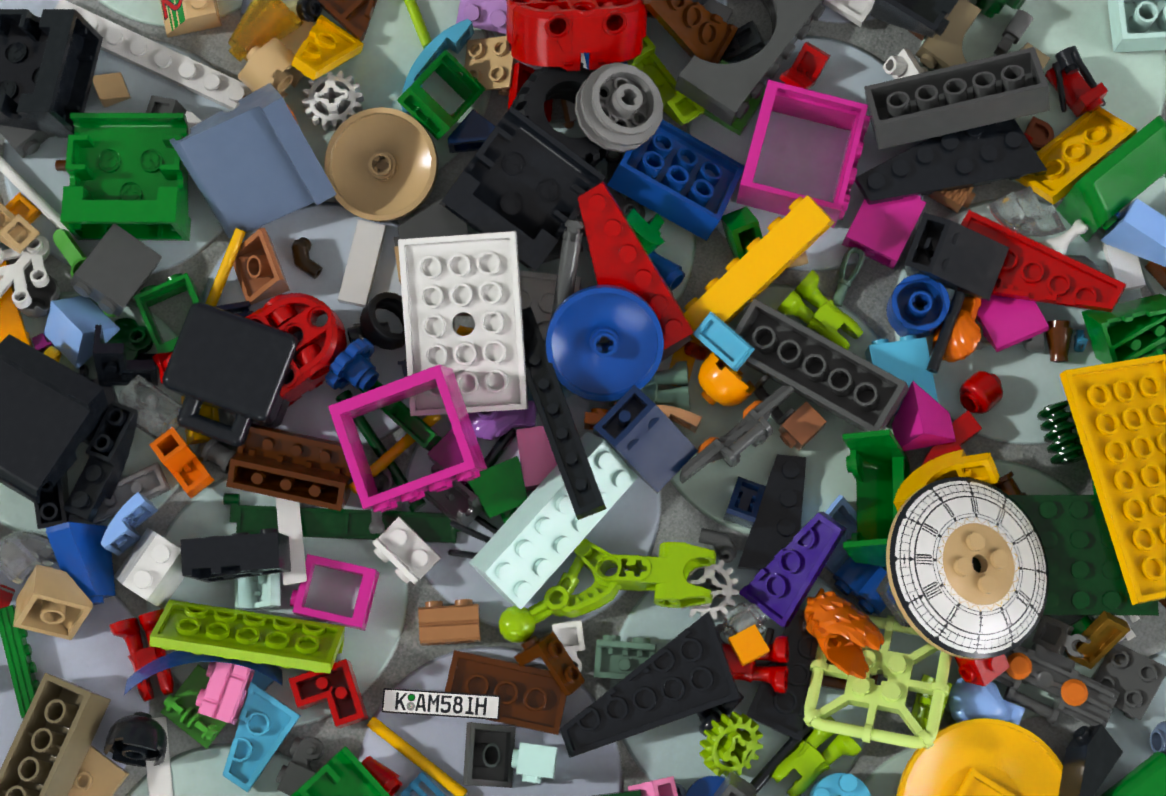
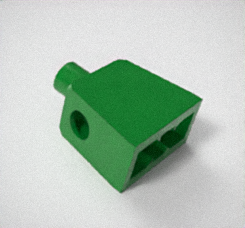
[465,456,527,523]

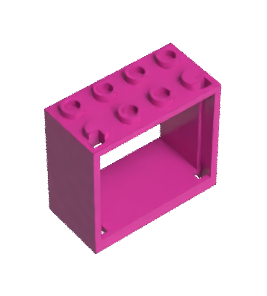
[736,80,871,228]
[328,364,487,513]

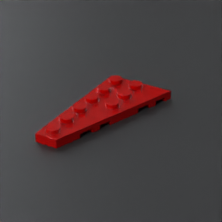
[577,181,694,350]
[947,210,1126,312]

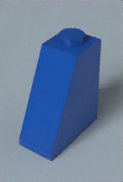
[46,522,116,605]

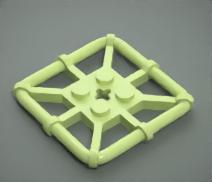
[803,615,952,750]

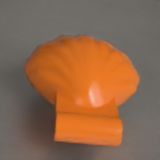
[932,297,982,362]

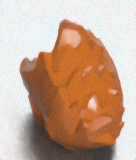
[804,588,884,679]

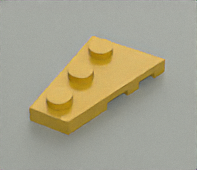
[291,14,364,81]

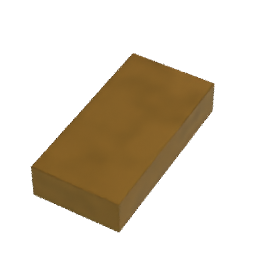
[1065,611,1130,669]

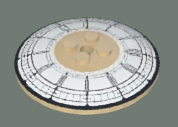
[886,477,1049,660]

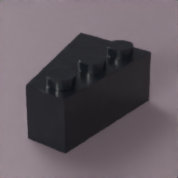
[180,528,291,583]

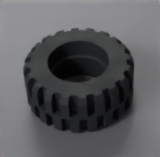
[512,63,623,167]

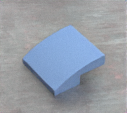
[101,492,158,556]

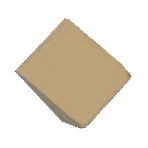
[92,72,131,108]

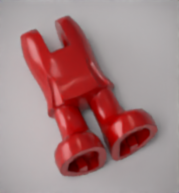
[109,609,174,702]
[722,636,789,694]

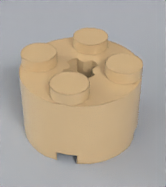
[238,37,303,99]

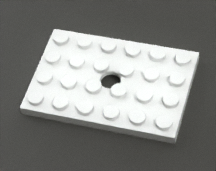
[398,231,528,416]

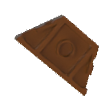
[318,0,377,42]

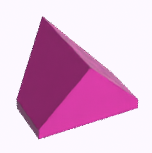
[891,381,956,452]

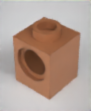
[778,401,827,451]

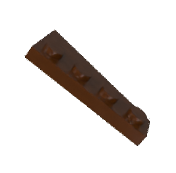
[643,0,738,64]

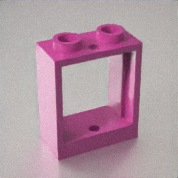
[290,554,380,631]

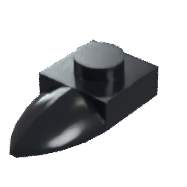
[720,20,765,61]

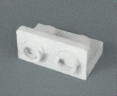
[372,517,442,584]

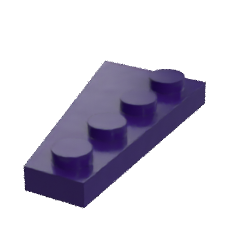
[739,511,847,628]

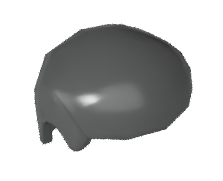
[17,275,60,318]

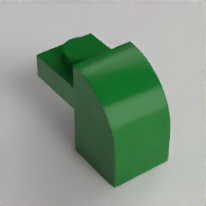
[625,208,665,255]

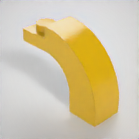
[894,449,1000,511]

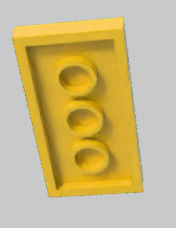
[1015,107,1137,205]

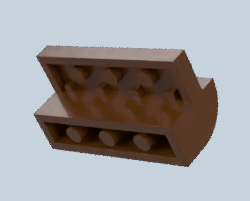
[226,424,353,511]

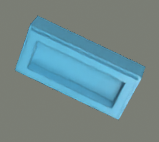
[693,311,755,372]

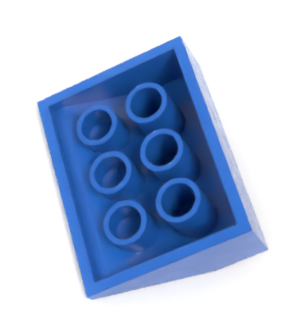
[607,119,745,241]

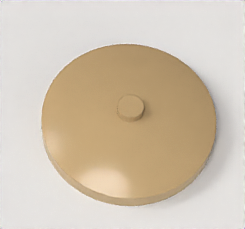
[324,107,438,222]

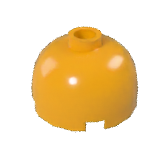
[698,352,756,407]

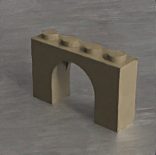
[915,0,1050,70]

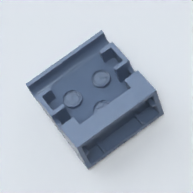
[169,83,337,238]

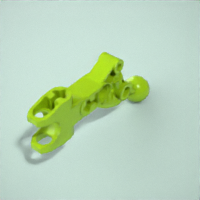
[499,539,716,643]

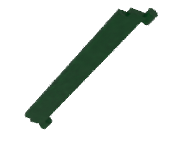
[223,493,461,543]

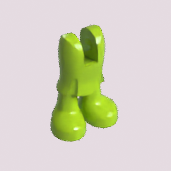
[777,270,863,350]
[771,716,862,796]

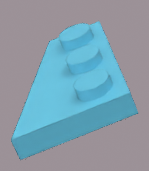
[223,682,301,792]

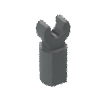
[994,10,1033,55]

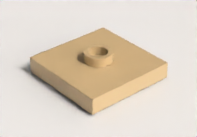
[68,745,129,796]

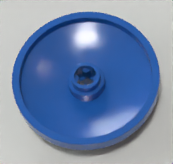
[546,285,664,402]

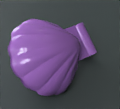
[468,401,537,441]

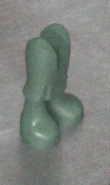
[609,361,690,411]

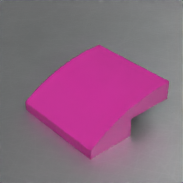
[976,295,1049,352]

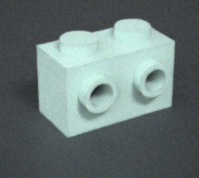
[511,742,558,784]

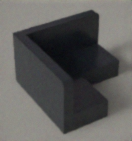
[93,325,159,386]

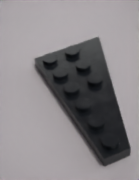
[854,119,1047,205]
[560,611,741,758]

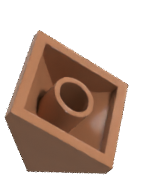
[233,228,290,305]

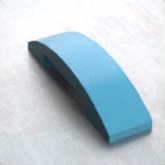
[401,19,474,115]

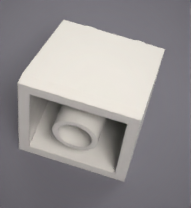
[114,528,185,609]

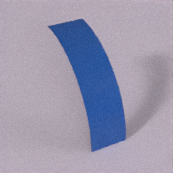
[124,651,283,695]

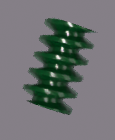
[1037,400,1086,465]

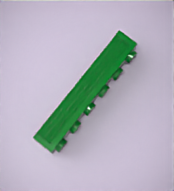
[359,380,442,451]
[0,605,40,719]

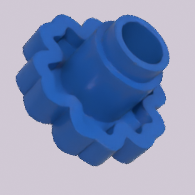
[325,338,379,391]

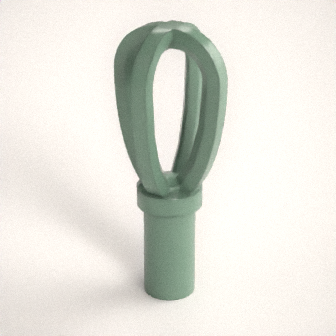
[832,247,865,307]

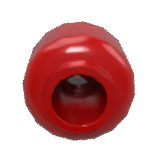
[959,371,1003,414]

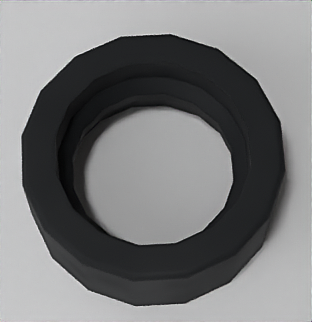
[360,292,405,350]

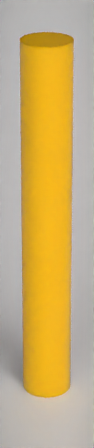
[205,228,246,306]

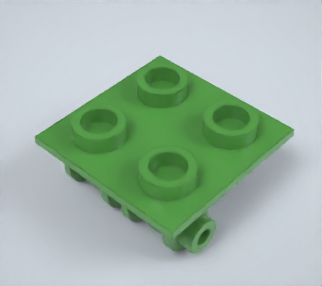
[160,664,227,749]

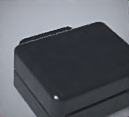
[162,302,301,447]

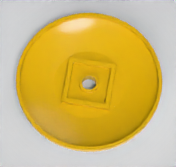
[896,718,1063,796]

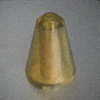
[228,0,304,62]

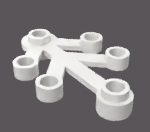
[0,235,51,309]

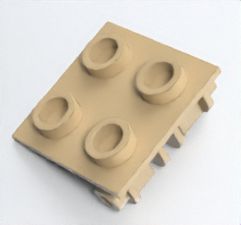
[464,36,516,96]

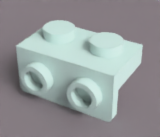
[234,573,282,610]

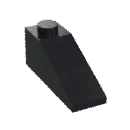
[1058,724,1123,796]

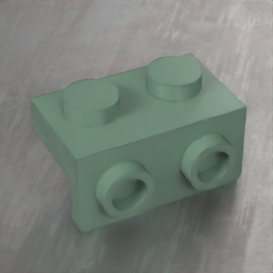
[593,635,657,680]

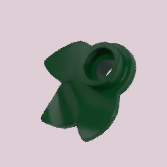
[106,318,153,360]

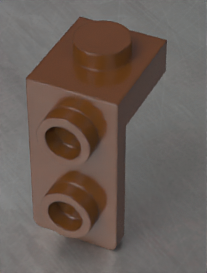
[514,631,585,696]

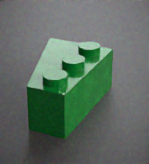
[1082,294,1166,364]

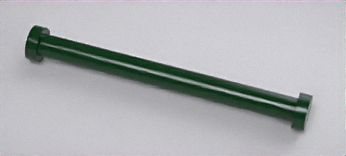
[335,390,426,512]

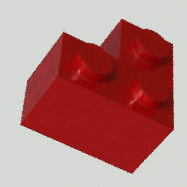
[289,659,369,729]

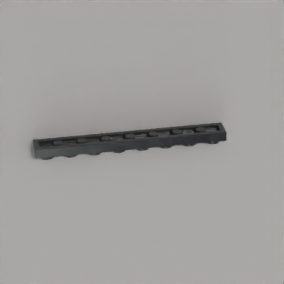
[522,306,607,520]

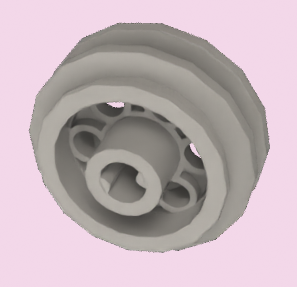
[575,62,663,152]

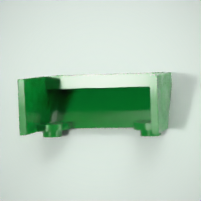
[1056,115,1166,242]
[843,429,911,567]

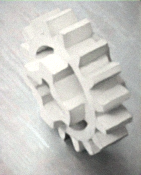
[302,70,364,131]
[681,560,739,621]

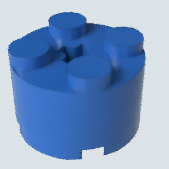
[886,274,950,338]

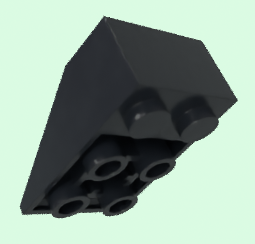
[904,212,1009,301]

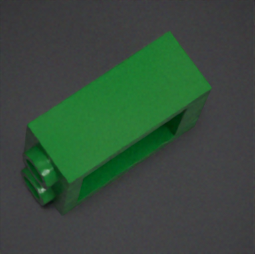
[397,49,486,140]
[134,273,202,353]

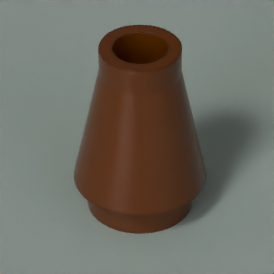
[1045,320,1074,362]

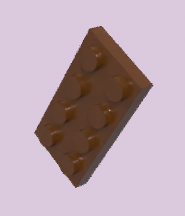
[445,650,567,735]

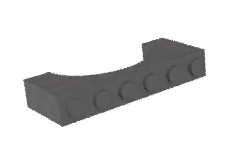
[675,0,826,126]

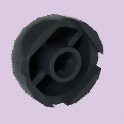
[104,712,167,767]

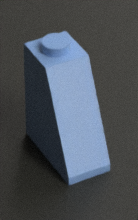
[1100,198,1166,267]

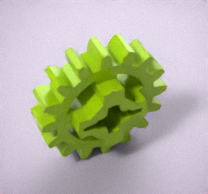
[699,711,763,777]

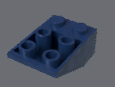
[593,385,698,494]

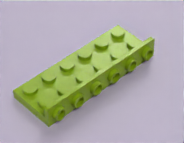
[150,599,345,674]

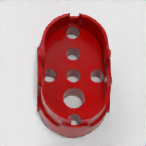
[506,0,647,71]
[246,293,347,407]

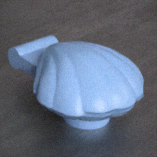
[947,677,1025,725]

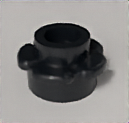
[296,0,322,22]

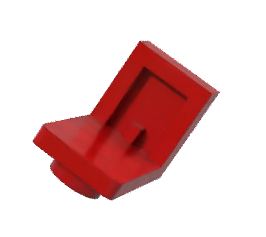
[779,42,831,89]
[1045,67,1108,118]

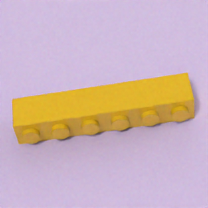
[684,195,835,331]

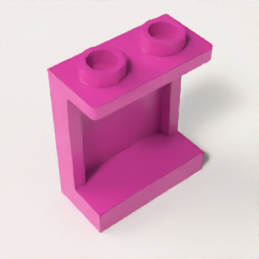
[842,195,927,269]

